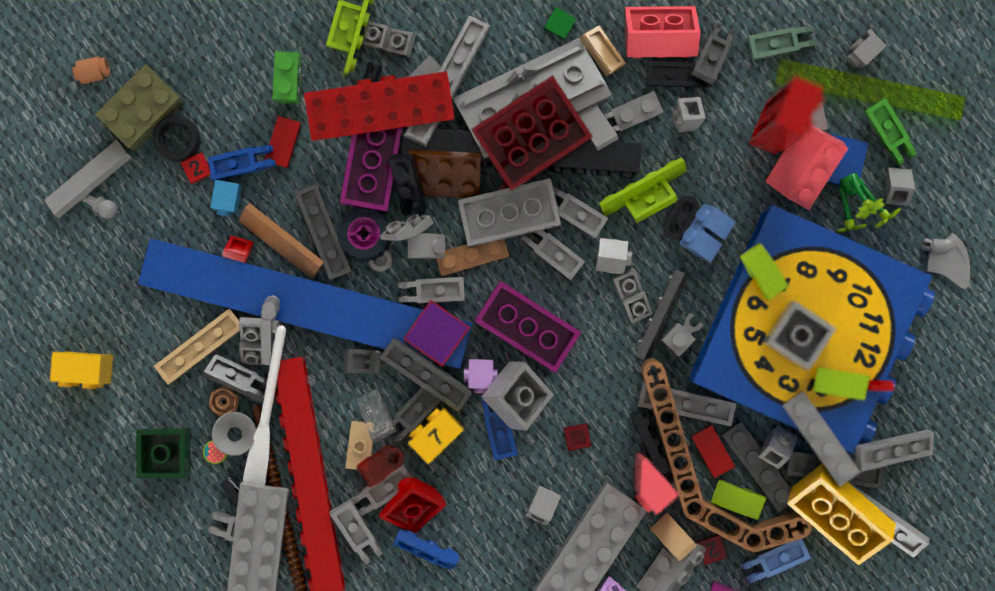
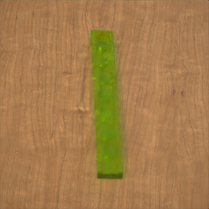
[775,59,966,120]

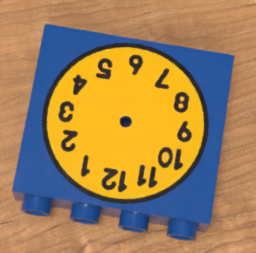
[687,205,935,454]

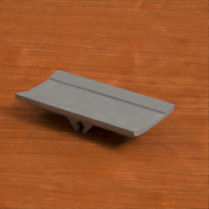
[453,38,612,159]

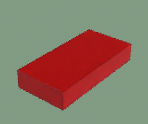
[264,116,301,168]
[690,425,735,478]

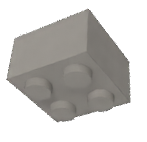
[762,301,836,370]
[482,361,554,431]

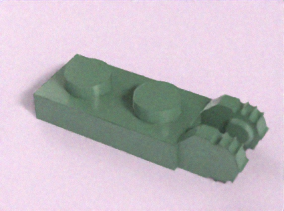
[747,26,817,61]

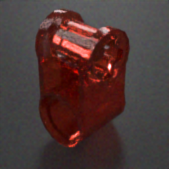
[356,445,404,487]

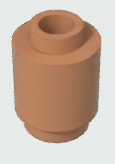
[72,56,111,84]

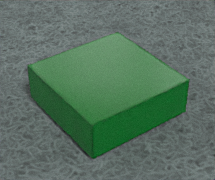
[544,7,576,40]

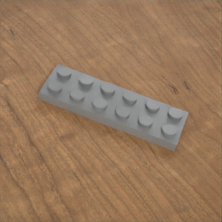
[227,482,289,591]

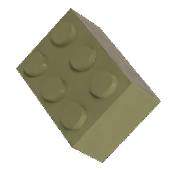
[95,64,185,152]

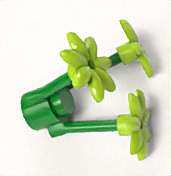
[835,173,901,234]

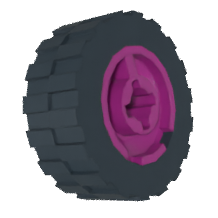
[338,208,392,262]

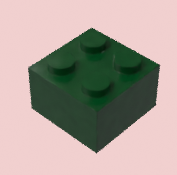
[136,428,191,478]

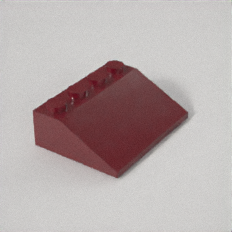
[471,75,593,191]

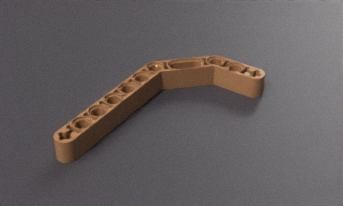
[641,358,811,552]

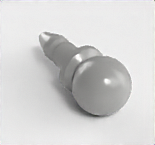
[81,194,117,219]

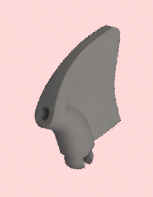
[921,233,970,289]

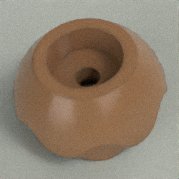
[209,387,239,416]

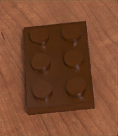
[409,149,481,198]

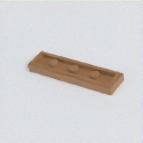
[239,203,324,279]

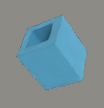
[210,180,243,217]

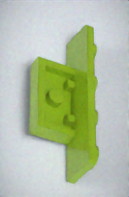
[326,0,374,77]
[599,157,687,224]

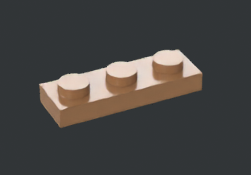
[436,239,509,276]

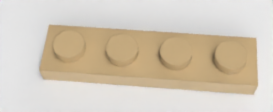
[154,308,240,385]

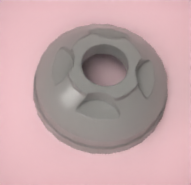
[212,412,256,456]

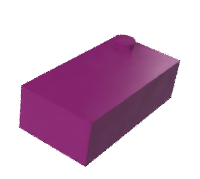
[339,128,402,213]
[474,281,581,373]

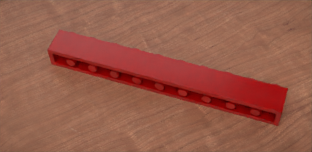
[275,356,346,591]

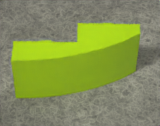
[739,243,789,300]
[813,366,870,400]
[711,479,767,520]

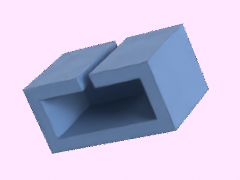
[679,204,736,262]

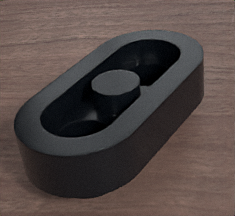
[662,195,700,240]

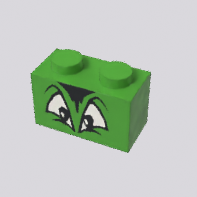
[272,51,302,104]

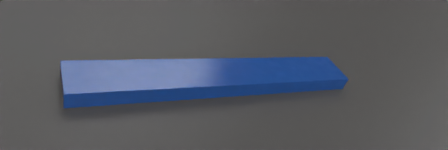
[138,238,472,369]

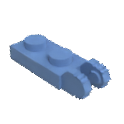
[740,539,811,583]

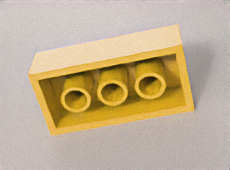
[787,463,896,565]

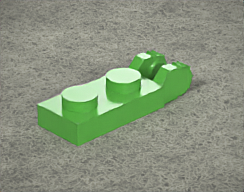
[863,98,917,166]

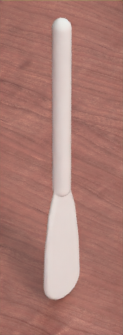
[243,325,286,485]

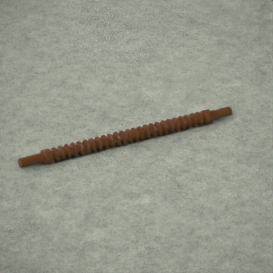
[251,404,308,591]

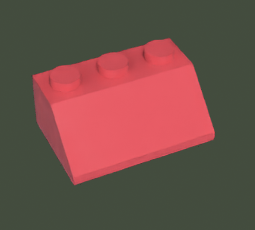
[625,6,700,58]
[765,126,848,210]
[633,452,679,514]

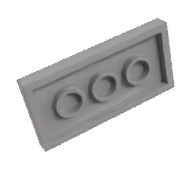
[458,178,562,247]

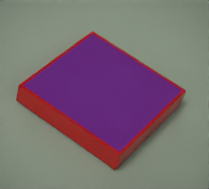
[404,300,470,367]

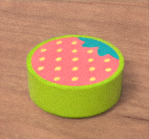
[203,440,228,464]

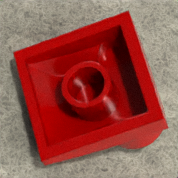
[379,477,446,533]

